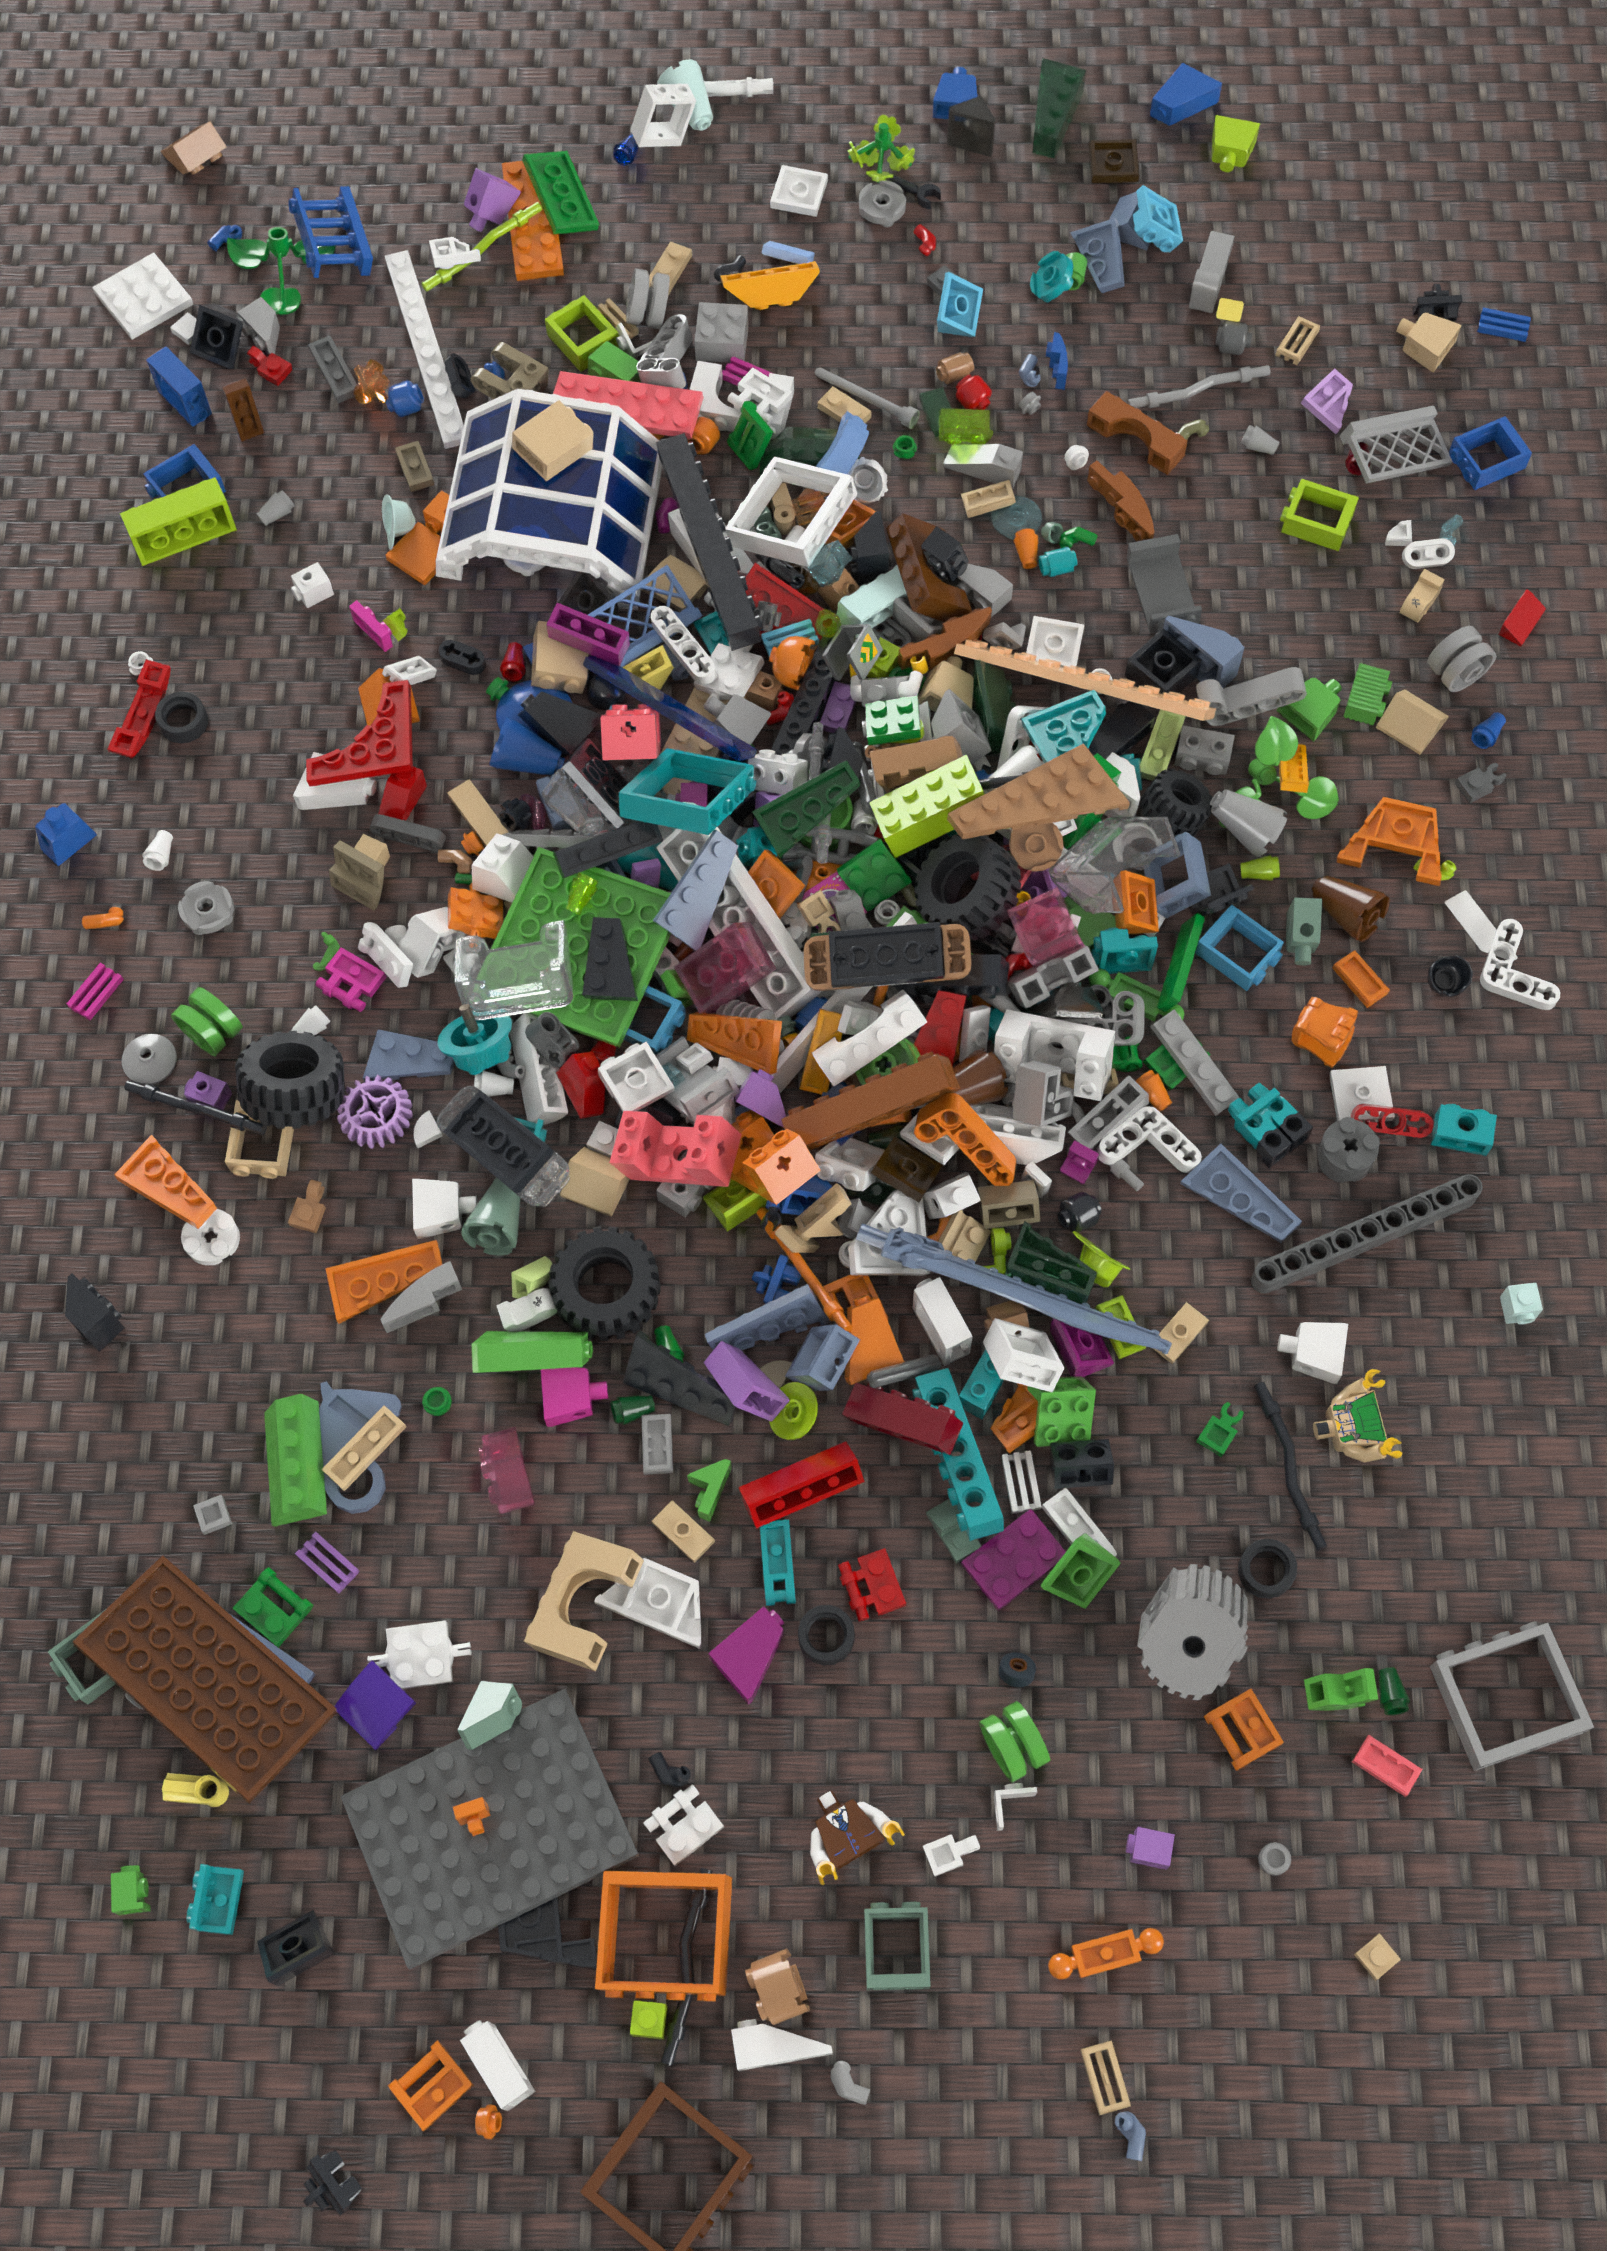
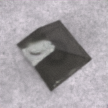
[1030,982,1105,1019]

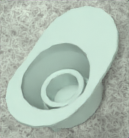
[382,495,415,550]

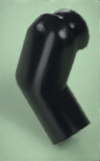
[714,255,746,282]
[648,1752,691,1787]

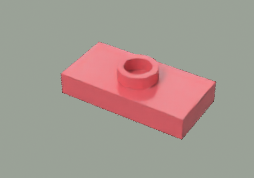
[1352,1735,1423,1797]

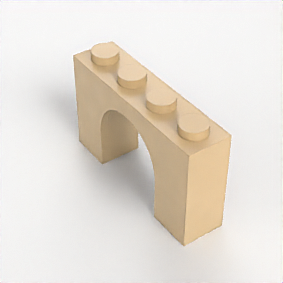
[524,1531,644,1671]

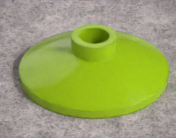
[769,1382,818,1440]

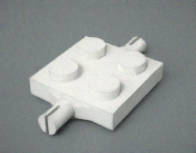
[694,643,765,708]
[368,1621,472,1689]

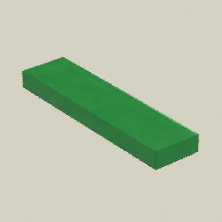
[1156,913,1205,1012]

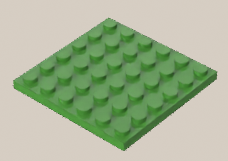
[471,847,671,1048]

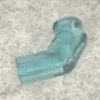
[1439,515,1463,546]

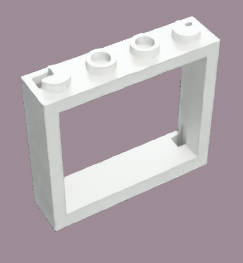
[725,457,857,567]

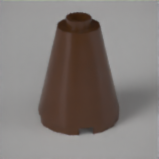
[1312,875,1390,942]
[930,1048,1008,1106]

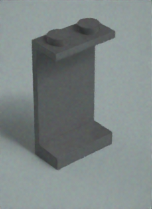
[1126,534,1202,633]

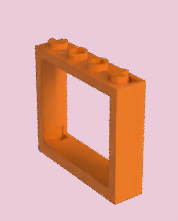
[595,1871,732,2002]

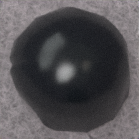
[586,669,627,710]
[1427,955,1473,997]

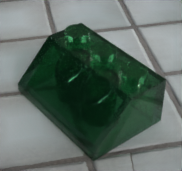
[973,660,1018,755]

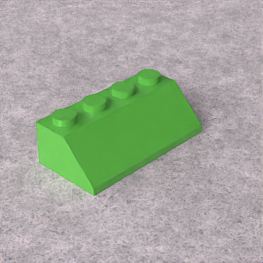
[264,1394,327,1527]

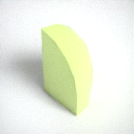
[511,1256,552,1299]

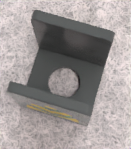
[822,624,883,680]

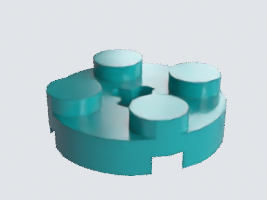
[1030,251,1073,303]

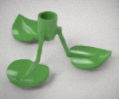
[1219,716,1339,828]

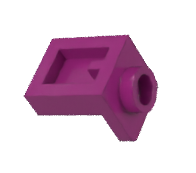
[1060,1140,1099,1184]

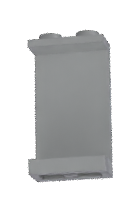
[655,1036,740,1123]

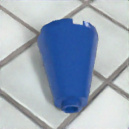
[490,717,565,776]

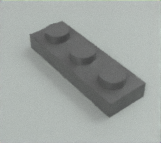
[308,336,360,403]

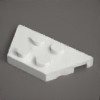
[594,1558,702,1649]

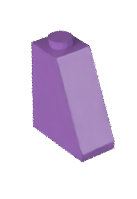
[703,1341,790,1421]

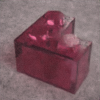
[478,1427,535,1514]

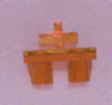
[354,359,390,404]

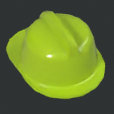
[1073,1231,1131,1287]

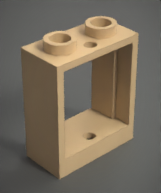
[225,1100,294,1179]

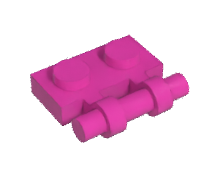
[315,948,386,1012]

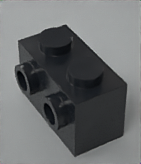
[921,526,969,581]

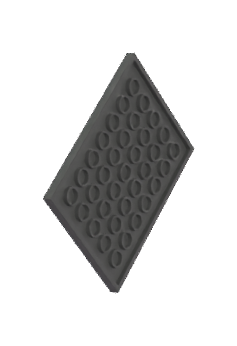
[341,1689,639,1970]

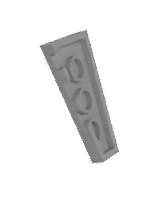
[502,828,618,850]

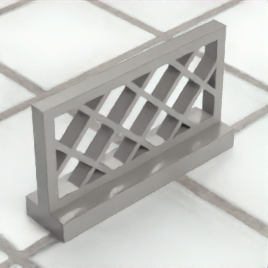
[1340,406,1453,483]

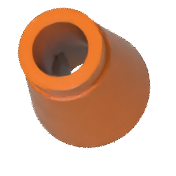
[1013,529,1038,569]
[1136,1070,1173,1112]

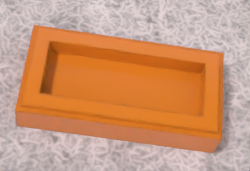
[1332,950,1390,1008]

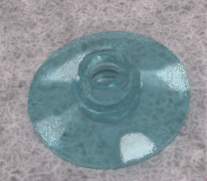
[992,496,1042,539]

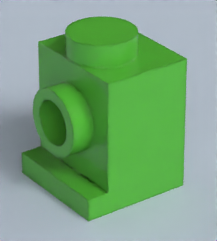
[111,1865,151,1915]

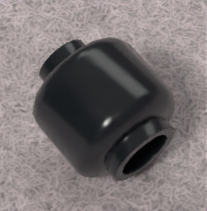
[1057,1192,1101,1233]

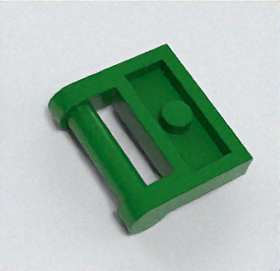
[727,401,773,470]
[233,1567,313,1648]

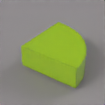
[383,608,407,641]

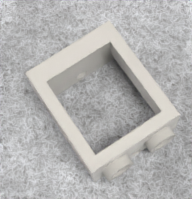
[631,84,696,147]
[912,1277,973,1366]
[983,1318,1064,1392]
[460,2020,535,2111]

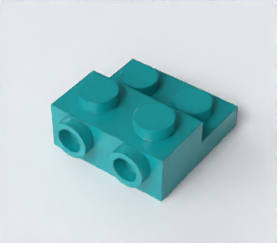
[1091,928,1158,974]

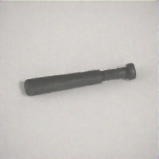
[852,742,877,814]

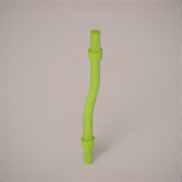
[421,202,542,292]

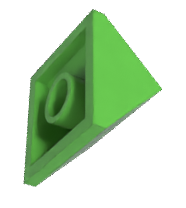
[1040,1533,1121,1609]

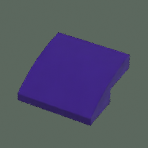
[334,1661,416,1750]

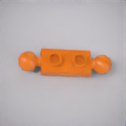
[1048,1928,1164,1980]

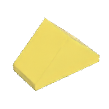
[618,645,674,693]

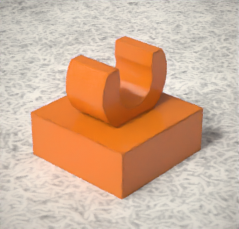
[453,1797,491,1836]

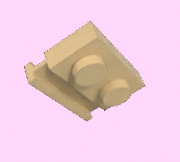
[938,1210,991,1262]

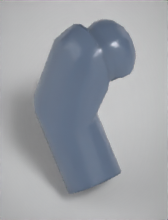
[1019,354,1041,387]
[1115,2111,1146,2161]

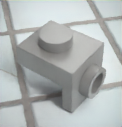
[829,889,868,931]

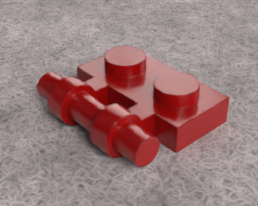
[838,1548,906,1622]

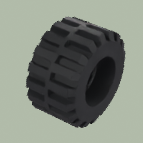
[1140,769,1213,838]

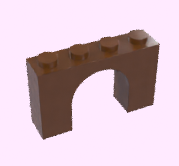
[886,513,972,622]

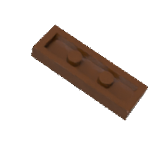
[222,378,264,442]

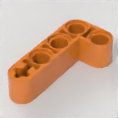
[914,1093,1016,1186]

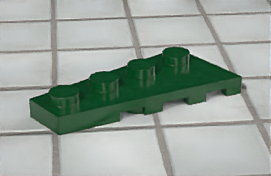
[752,760,860,859]

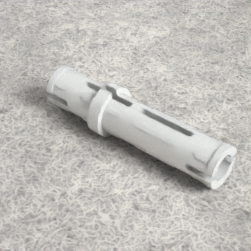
[704,77,773,97]

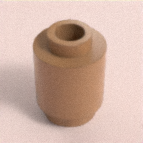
[936,352,974,384]

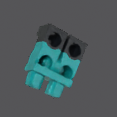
[1228,1083,1313,1169]

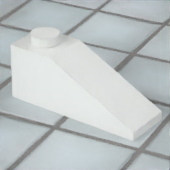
[731,2019,832,2071]

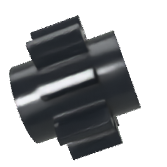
[498,798,532,831]

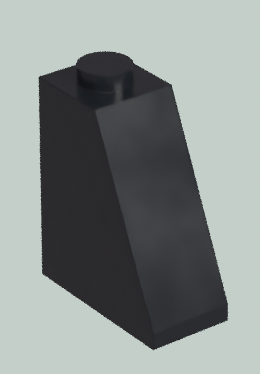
[518,691,601,758]

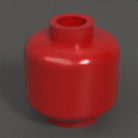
[956,374,992,413]

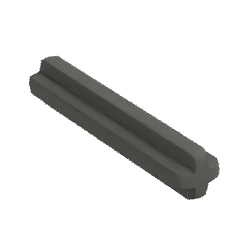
[867,1354,942,1388]

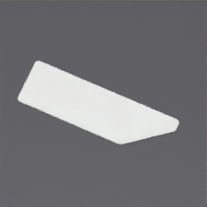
[1445,890,1518,961]

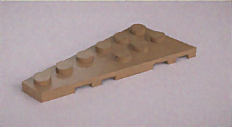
[947,743,1130,839]

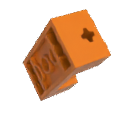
[731,1110,821,1205]

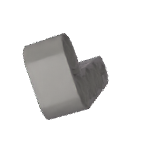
[1189,231,1235,313]
[636,314,693,389]
[1196,667,1307,726]
[1051,991,1145,1046]

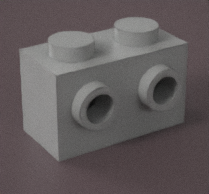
[1174,725,1235,775]
[656,1149,713,1218]

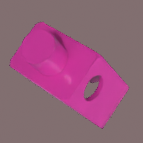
[541,1367,608,1427]

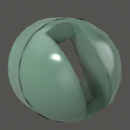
[1041,522,1063,544]

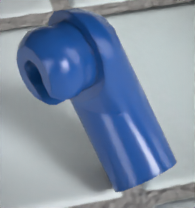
[207,225,242,251]

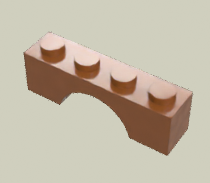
[1087,391,1188,475]

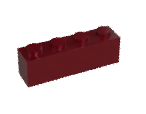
[842,1382,963,1455]

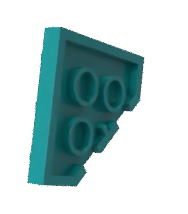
[1021,690,1106,764]

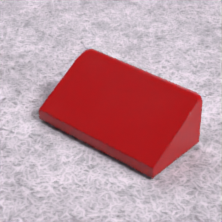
[1498,589,1546,647]

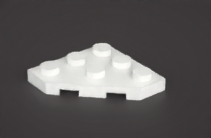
[848,1190,930,1276]

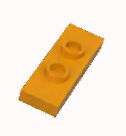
[1279,744,1309,793]
[799,1008,843,1095]

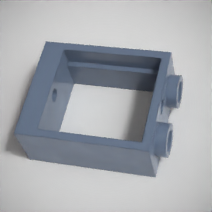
[1142,832,1211,918]
[785,1324,860,1391]

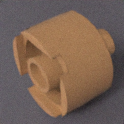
[745,1949,810,2025]

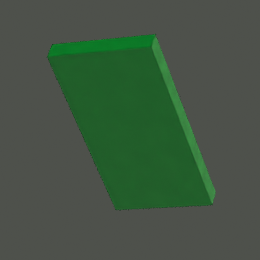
[522,151,600,234]

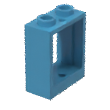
[1195,904,1284,991]
[623,986,686,1055]

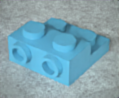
[1133,185,1183,253]

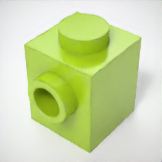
[867,637,900,678]

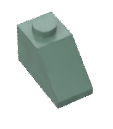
[458,1681,522,1750]

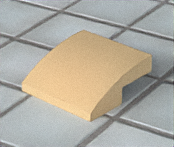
[642,555,708,612]

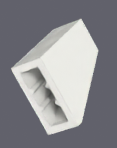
[293,752,377,810]

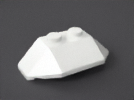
[970,1103,1066,1165]

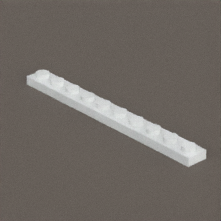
[385,250,464,449]

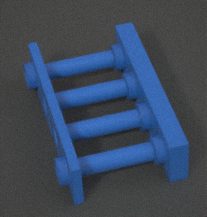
[288,187,373,278]

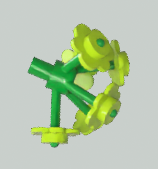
[847,115,915,183]

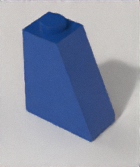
[1150,63,1222,126]

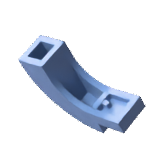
[815,411,869,499]

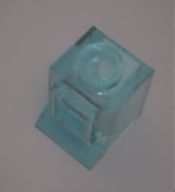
[807,540,853,587]

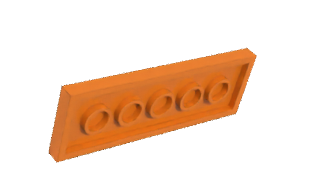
[502,161,564,281]

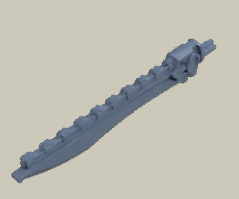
[856,1223,1172,1354]

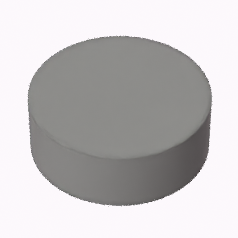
[1258,1842,1291,1876]

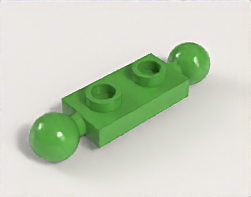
[1089,968,1184,1022]

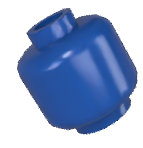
[385,380,424,417]

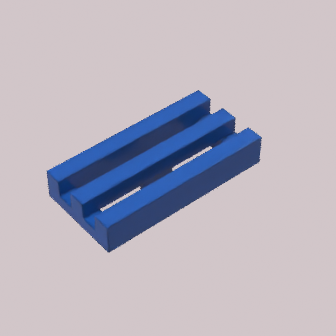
[1477,308,1531,342]

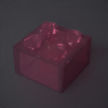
[1007,887,1084,968]

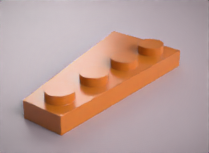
[114,1135,217,1229]

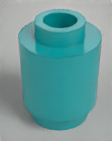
[1038,547,1077,577]

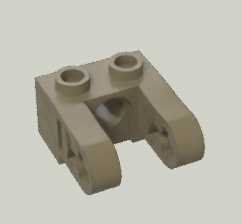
[471,342,548,419]

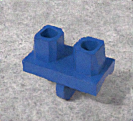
[752,1254,801,1304]

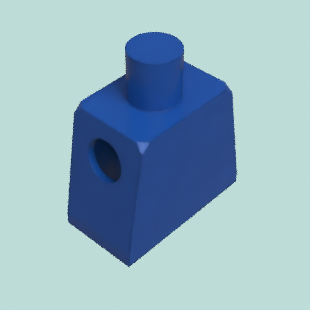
[933,67,978,122]
[35,803,97,866]

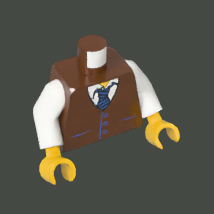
[810,1791,905,1885]

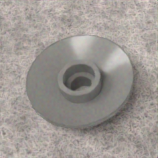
[122,1034,177,1085]

